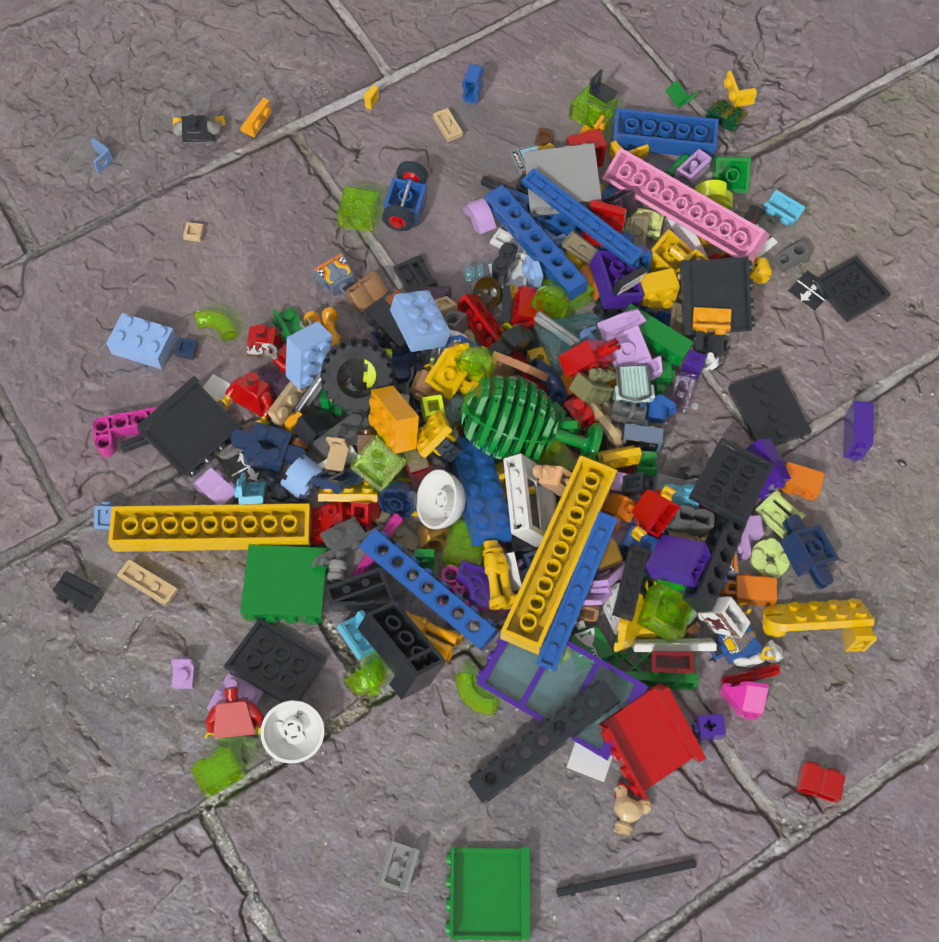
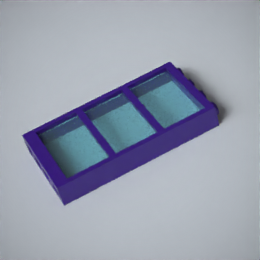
[476,634,648,761]

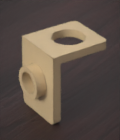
[325,437,350,472]

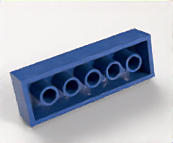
[612,108,719,158]
[448,437,512,546]

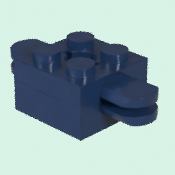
[370,331,417,383]
[231,422,305,475]
[779,514,839,589]

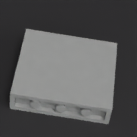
[524,143,602,217]

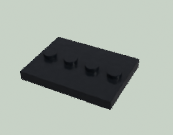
[728,369,812,446]
[688,437,775,527]
[224,618,327,703]

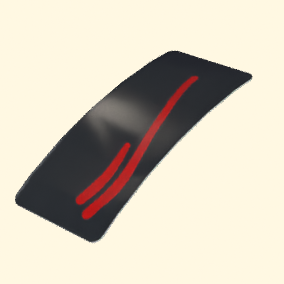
[744,205,765,225]

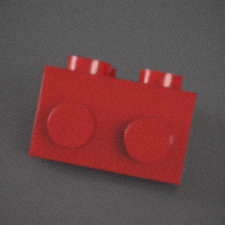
[581,200,626,248]
[311,501,351,546]

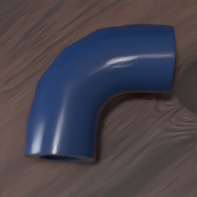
[528,358,568,403]

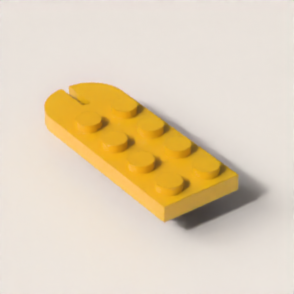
[763,598,875,637]

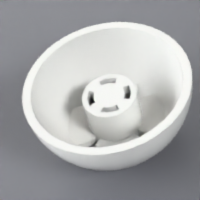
[416,470,466,529]
[261,700,324,763]

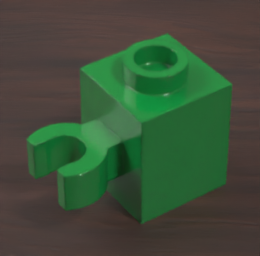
[650,361,675,395]

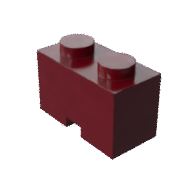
[650,651,694,674]

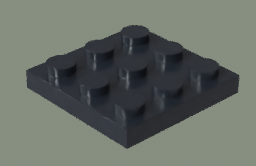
[813,256,891,323]

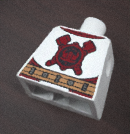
[698,597,751,638]

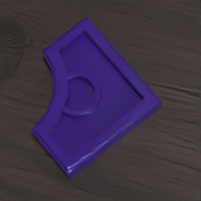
[456,560,499,609]

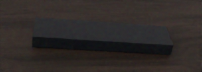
[612,544,650,622]

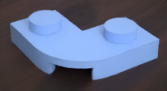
[521,256,543,289]

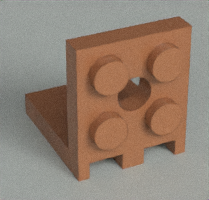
[483,351,549,382]

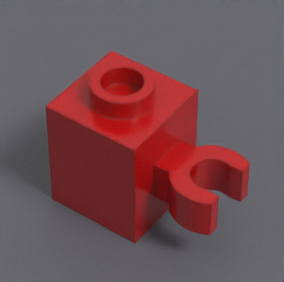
[351,501,380,532]

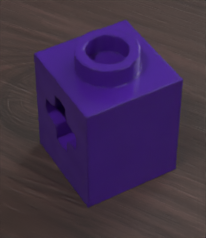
[680,349,707,381]
[692,714,726,741]

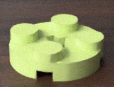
[750,538,790,578]

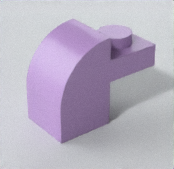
[462,198,496,234]
[737,515,764,560]

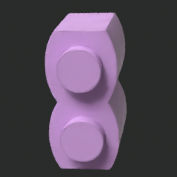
[193,468,237,505]

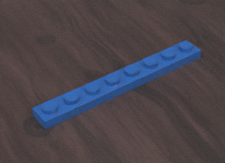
[522,168,644,268]
[535,511,618,672]

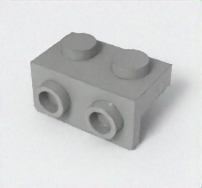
[376,841,420,893]

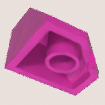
[719,681,769,721]

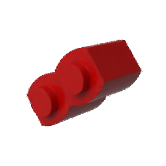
[795,761,846,803]

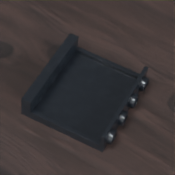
[679,256,755,336]
[137,376,242,479]

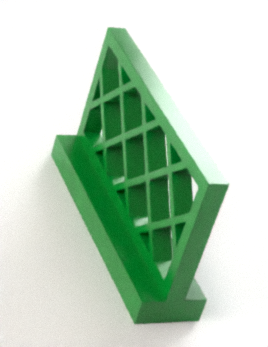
[613,638,699,690]

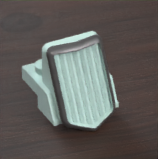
[612,365,655,403]

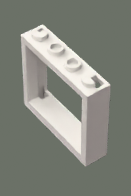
[503,454,557,548]

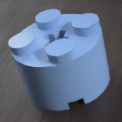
[281,455,323,500]

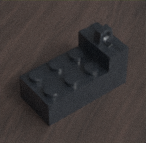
[357,600,446,700]

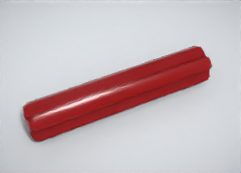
[720,663,780,687]

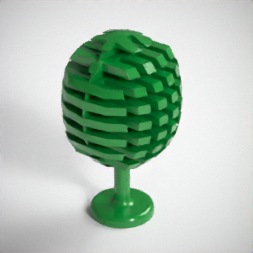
[460,375,603,461]

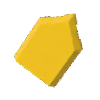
[425,342,471,401]
[614,593,647,652]

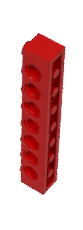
[456,294,559,404]

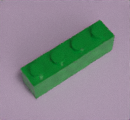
[625,303,694,366]

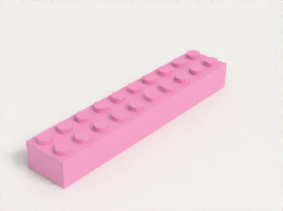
[602,148,770,263]

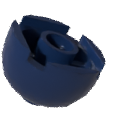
[378,480,417,519]

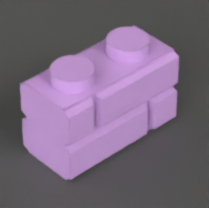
[674,149,712,184]

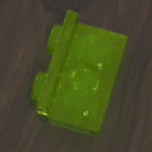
[582,97,613,131]

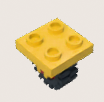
[416,410,463,462]

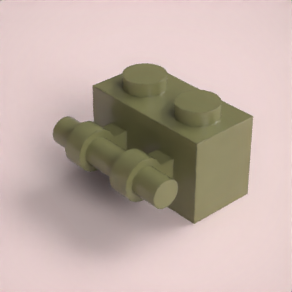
[569,367,616,404]

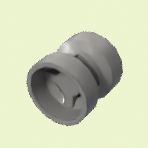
[326,560,348,584]

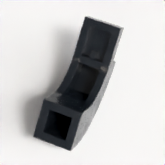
[487,325,540,358]

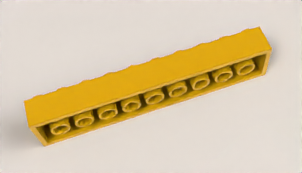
[500,455,617,655]
[108,504,312,552]

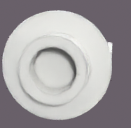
[703,352,719,370]
[763,640,784,663]

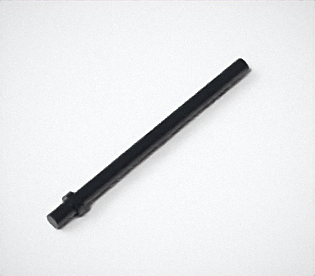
[556,859,697,897]

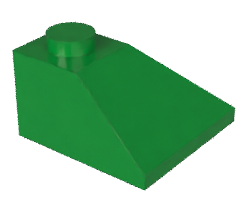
[711,155,751,193]

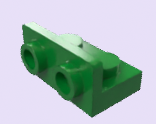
[271,306,304,342]

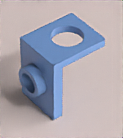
[90,138,113,173]

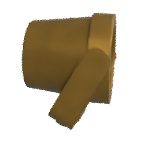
[418,524,449,555]

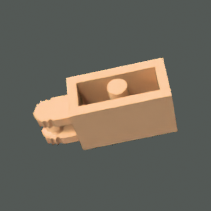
[533,465,572,496]

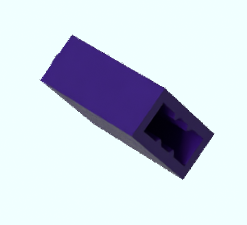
[843,401,874,461]
[745,439,792,500]
[645,535,711,587]

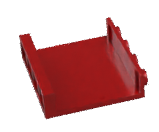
[598,683,706,800]

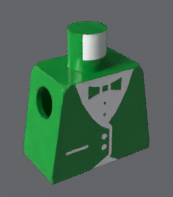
[570,620,614,672]

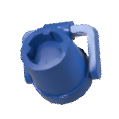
[647,394,677,423]

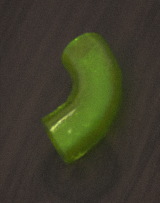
[193,310,238,341]
[455,672,498,716]

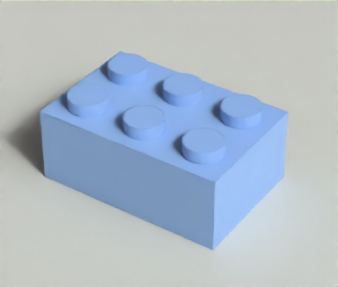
[390,290,451,352]
[106,313,177,370]
[286,321,332,390]

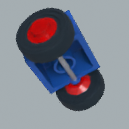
[382,161,428,231]

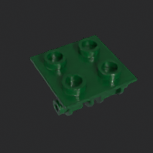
[705,99,748,132]

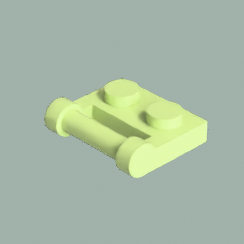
[625,208,664,240]
[754,490,806,539]

